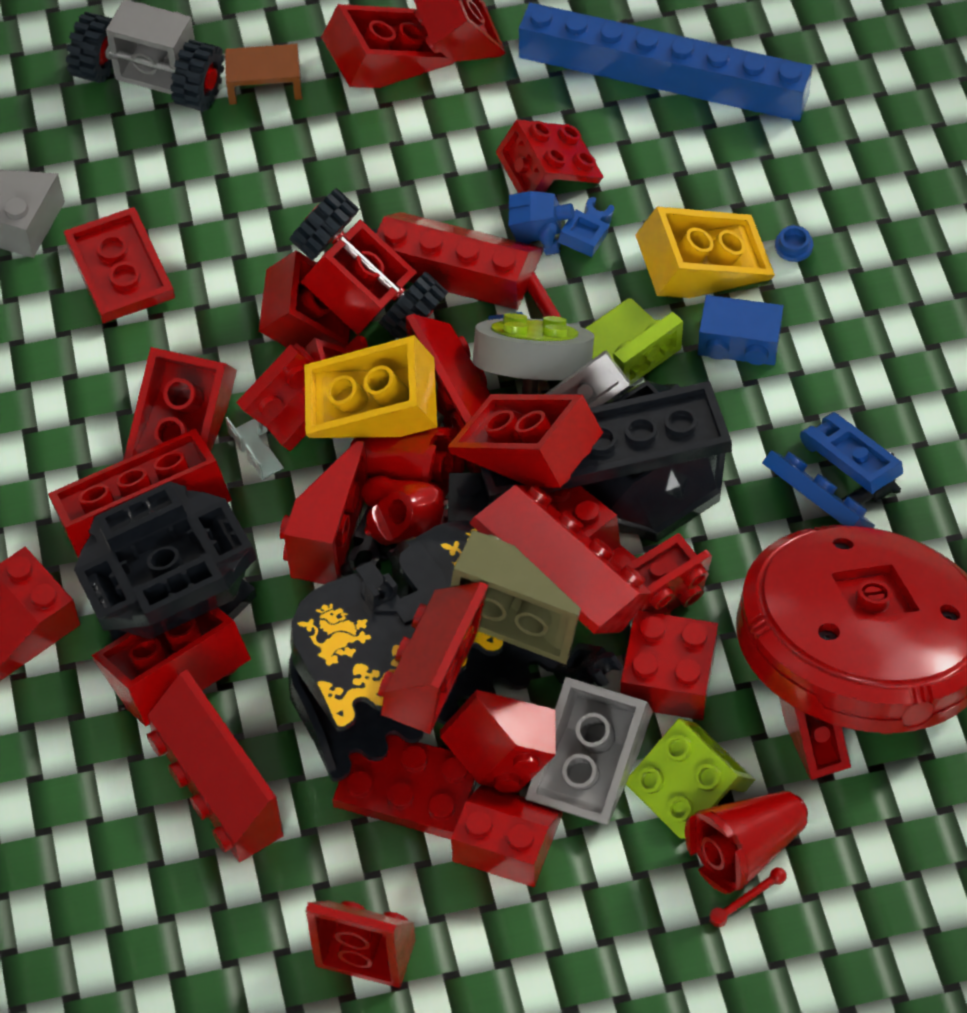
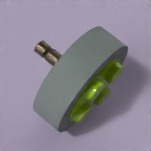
[473,313,594,394]

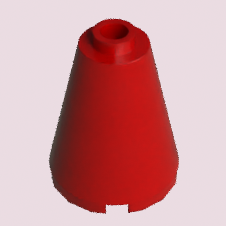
[350,427,465,506]
[684,790,808,894]

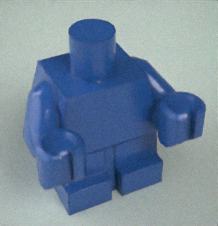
[508,191,575,255]

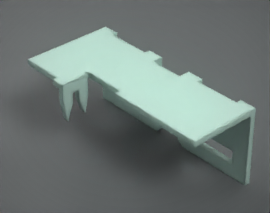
[226,417,284,480]

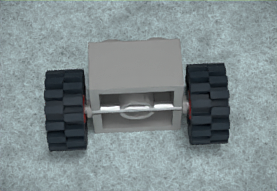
[66,0,224,111]

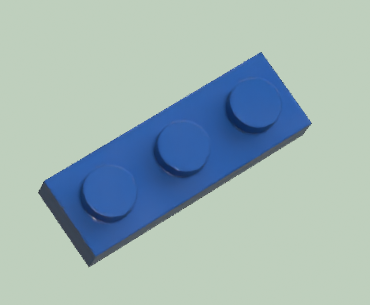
[762,450,875,528]

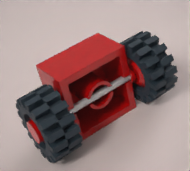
[289,188,448,339]

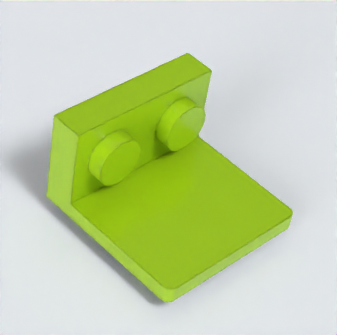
[585,298,683,385]
[626,718,755,839]

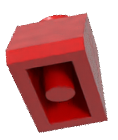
[779,697,851,780]

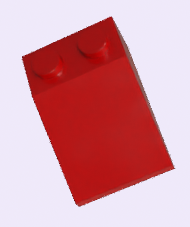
[321,4,455,88]
[123,347,237,460]
[447,394,603,488]
[280,441,368,584]
[0,546,80,681]
[305,901,416,988]

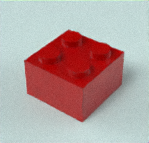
[620,610,718,720]

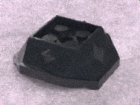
[581,381,726,542]
[74,482,257,640]

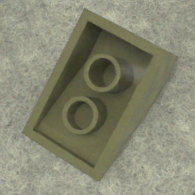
[451,530,581,664]

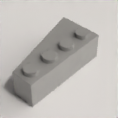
[0,170,65,258]

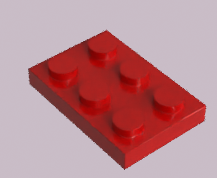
[63,207,175,323]
[332,735,477,839]

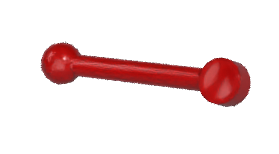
[710,867,787,927]

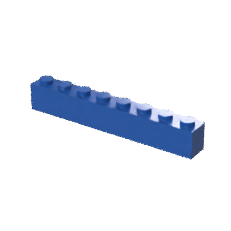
[519,2,812,122]

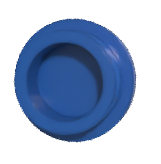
[775,225,813,262]

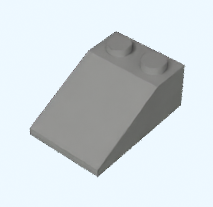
[525,677,653,826]

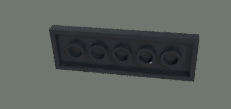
[479,381,732,504]

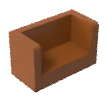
[225,44,302,105]

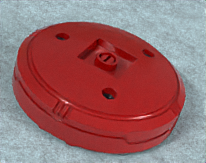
[736,525,967,734]

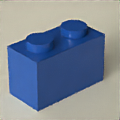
[698,295,784,366]

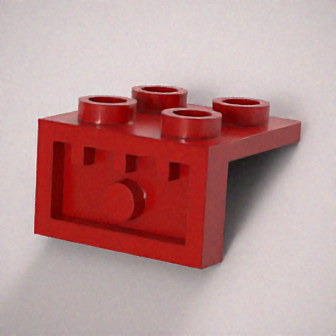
[495,119,603,193]

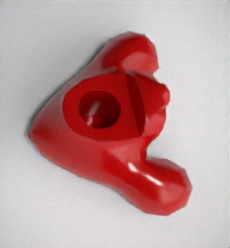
[361,474,445,546]

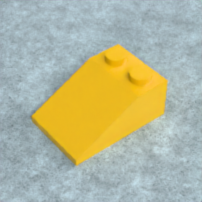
[635,206,775,298]
[304,335,437,438]

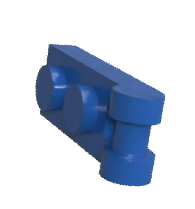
[800,412,903,494]

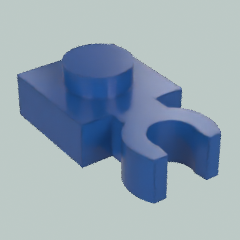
[558,197,614,258]

